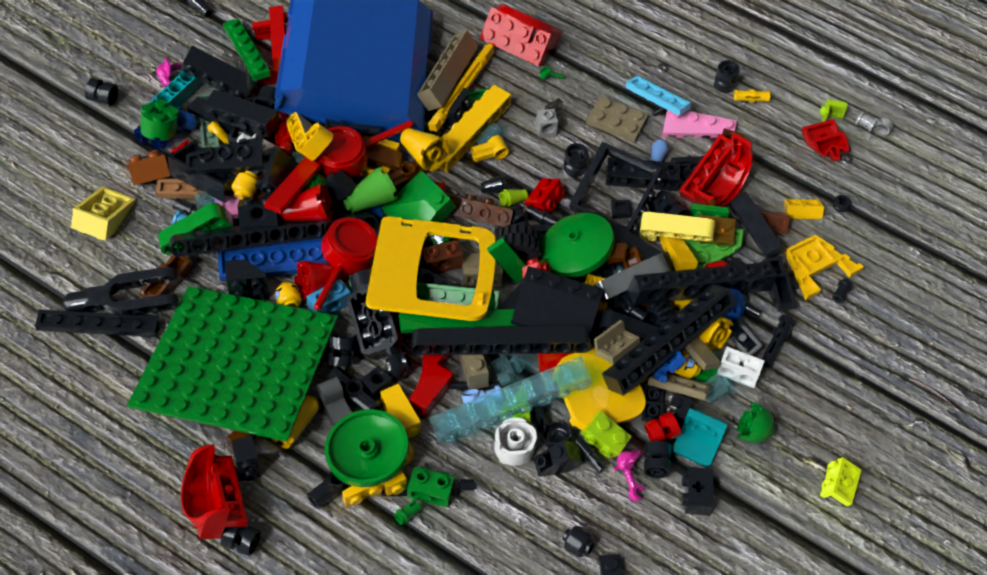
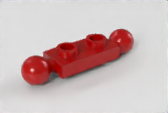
[274,112,293,155]

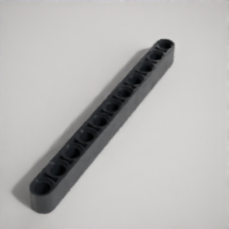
[169,210,378,257]

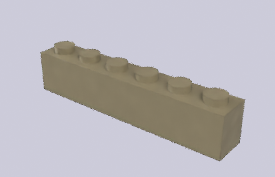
[417,30,478,111]

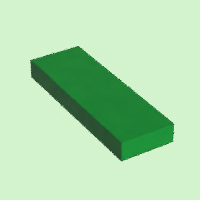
[487,237,527,283]

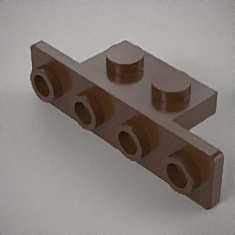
[446,194,513,227]

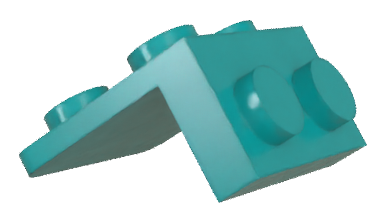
[672,408,727,467]

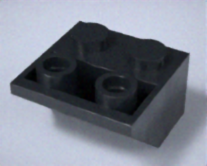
[225,259,269,300]

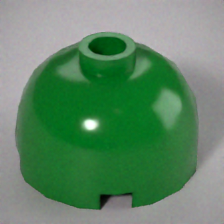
[737,402,775,444]

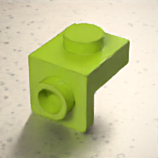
[819,99,848,122]

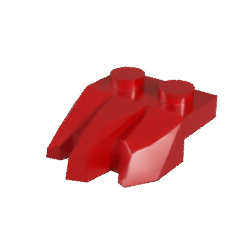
[801,119,849,162]

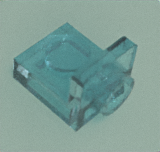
[704,374,732,405]

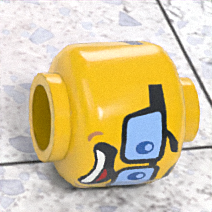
[275,282,302,308]
[674,350,701,379]

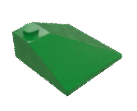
[381,171,457,227]

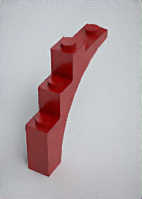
[396,312,453,418]

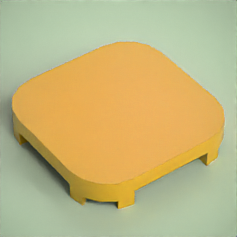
[552,348,646,430]

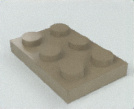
[586,96,648,143]

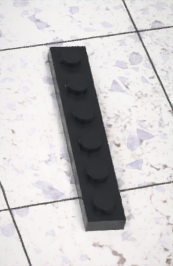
[35,310,159,337]

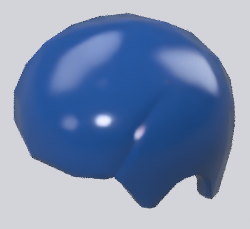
[176,106,200,130]

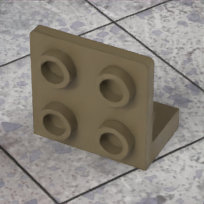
[462,253,502,287]

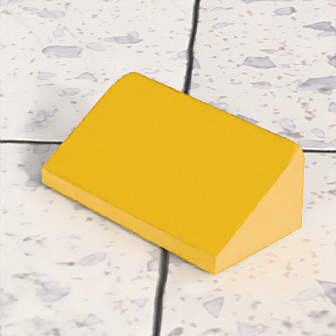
[784,199,824,219]

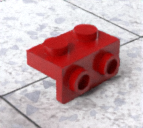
[524,178,566,215]

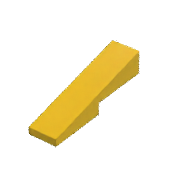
[658,236,698,271]

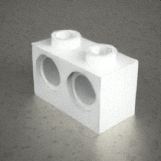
[717,347,764,388]

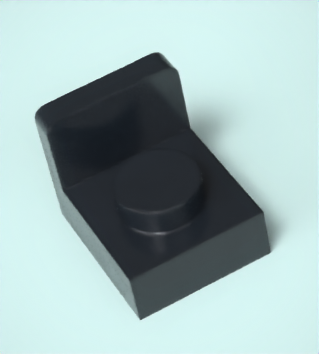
[670,393,693,429]

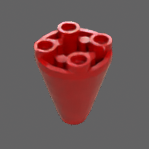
[294,261,351,300]

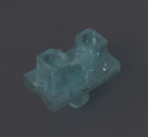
[491,354,526,387]

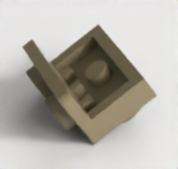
[594,320,640,364]

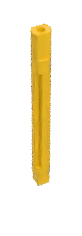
[428,44,495,132]

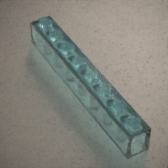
[429,356,592,445]

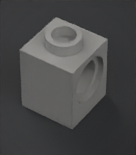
[536,109,558,138]

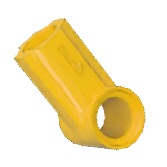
[470,135,509,162]

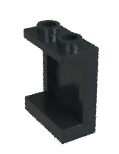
[255,145,298,196]

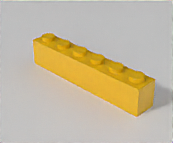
[439,85,511,173]

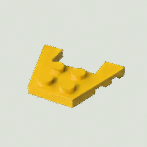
[785,234,864,300]

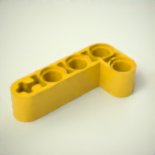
[286,112,334,161]

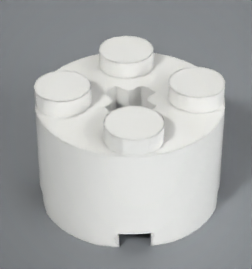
[494,417,537,466]

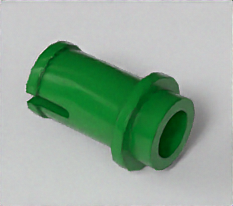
[394,499,422,525]

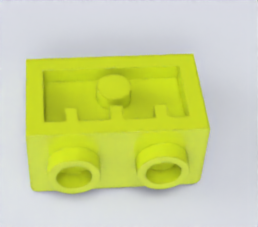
[820,457,862,506]

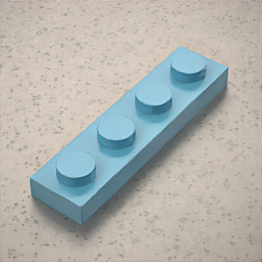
[626,75,691,116]

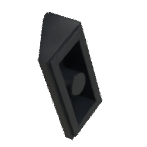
[729,318,765,356]

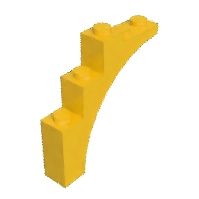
[342,384,421,508]

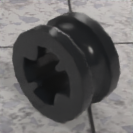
[833,195,851,213]

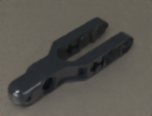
[62,267,179,315]

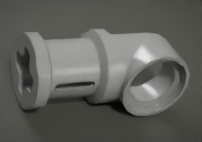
[855,111,893,136]

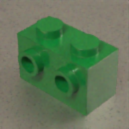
[407,467,455,508]

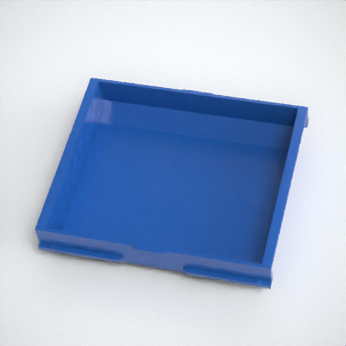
[274,0,433,144]

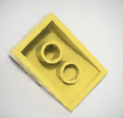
[71,186,135,241]

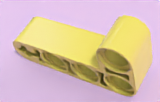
[640,212,715,242]

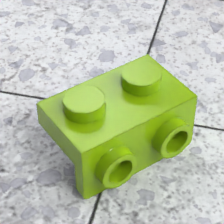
[580,411,631,458]

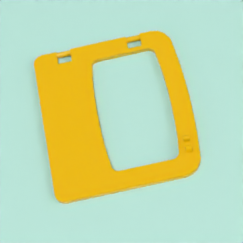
[366,216,495,321]

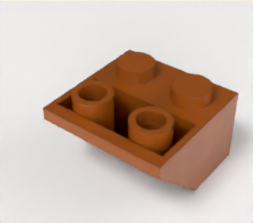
[126,150,170,185]

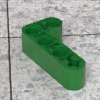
[158,202,235,255]

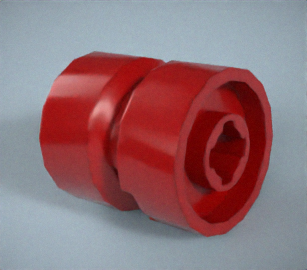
[644,411,681,442]

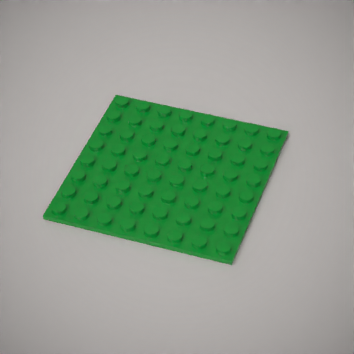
[127,286,338,442]

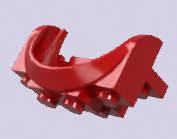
[181,444,248,540]

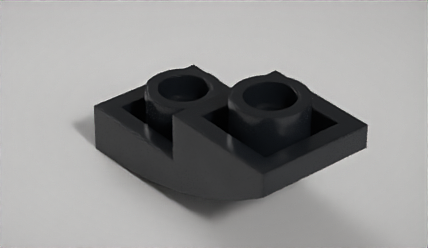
[641,384,664,422]

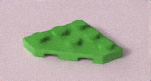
[684,229,743,269]

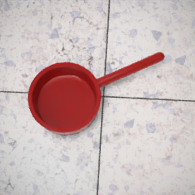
[313,120,414,179]
[314,217,378,310]

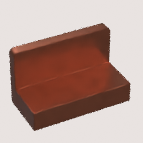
[759,210,790,234]

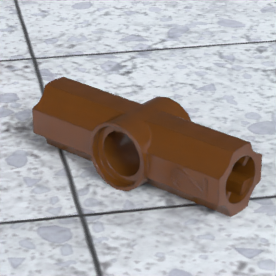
[388,160,429,189]

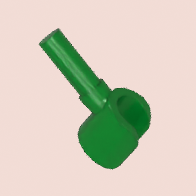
[539,66,564,80]

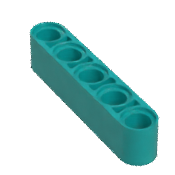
[149,71,204,108]

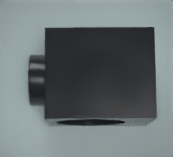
[360,366,393,399]

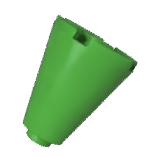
[343,167,397,212]

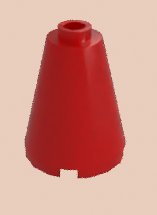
[279,183,333,221]

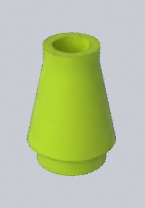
[499,189,528,207]

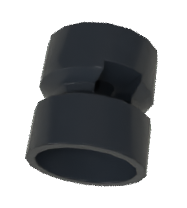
[713,60,740,93]
[85,77,119,106]
[563,143,589,177]
[657,196,692,217]
[327,335,356,367]
[644,440,671,478]
[220,526,261,557]

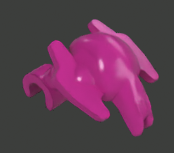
[156,58,183,87]
[613,450,644,502]

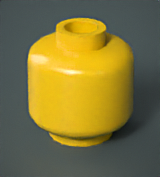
[231,171,258,200]

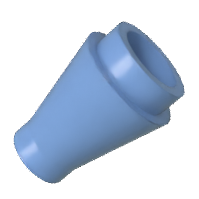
[651,140,669,162]

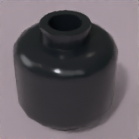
[562,525,595,558]

